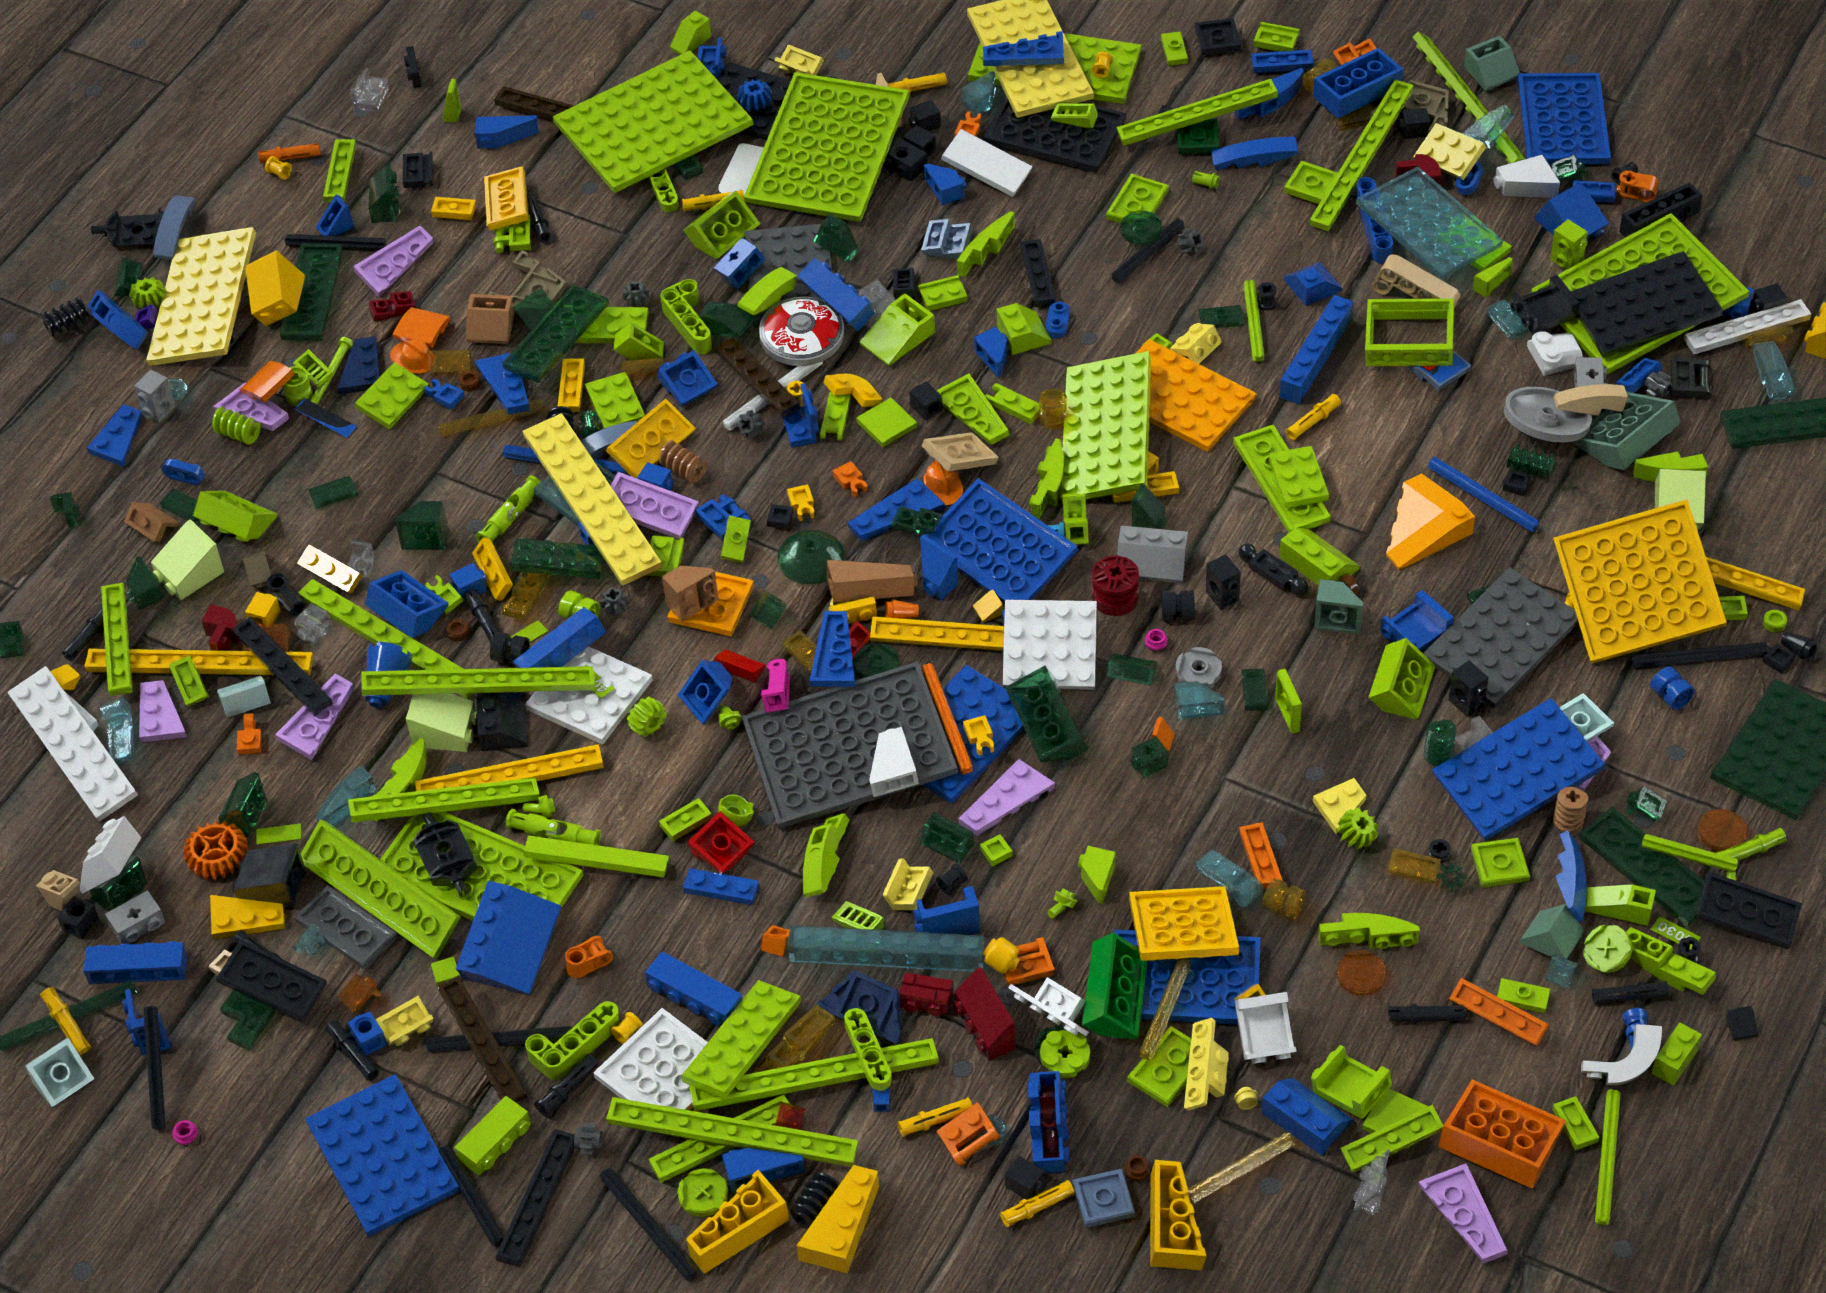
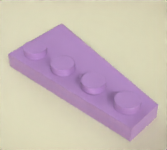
[353,225,433,297]
[275,674,354,760]
[959,759,1055,836]
[1419,1164,1507,1264]

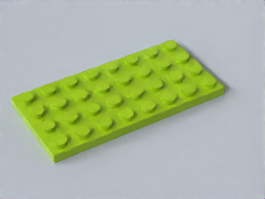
[968,33,1141,104]
[1060,351,1151,503]
[380,812,584,921]

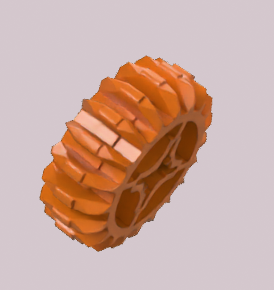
[183,820,248,881]

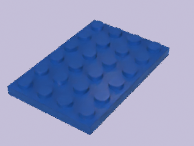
[1517,73,1611,164]
[920,478,1079,603]
[922,665,1039,804]
[1432,698,1605,841]
[1114,929,1261,1025]
[305,1074,460,1237]

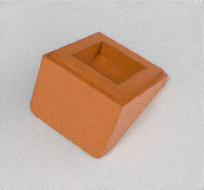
[1152,717,1174,752]
[761,925,794,956]

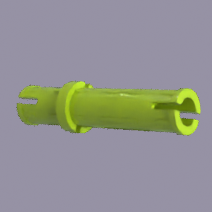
[1717,828,1787,860]

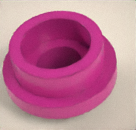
[1145,629,1168,651]
[172,1120,198,1145]

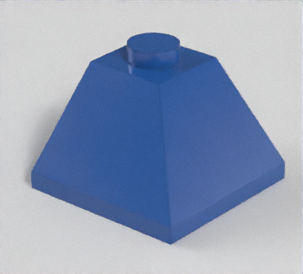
[1284,262,1342,306]
[920,534,958,601]
[678,660,732,725]

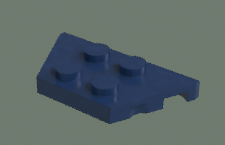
[815,970,901,1045]

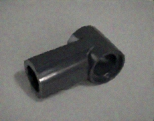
[267,573,306,616]

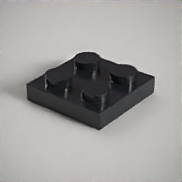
[1194,18,1241,55]

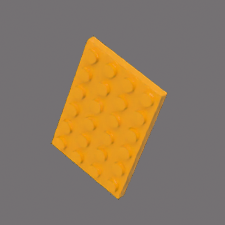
[1135,339,1256,452]

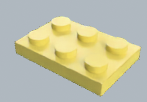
[1413,123,1486,181]

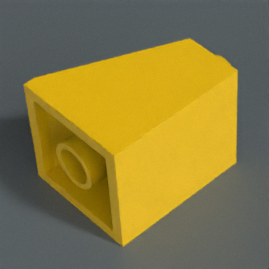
[245,250,305,326]

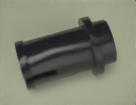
[1611,162,1638,183]

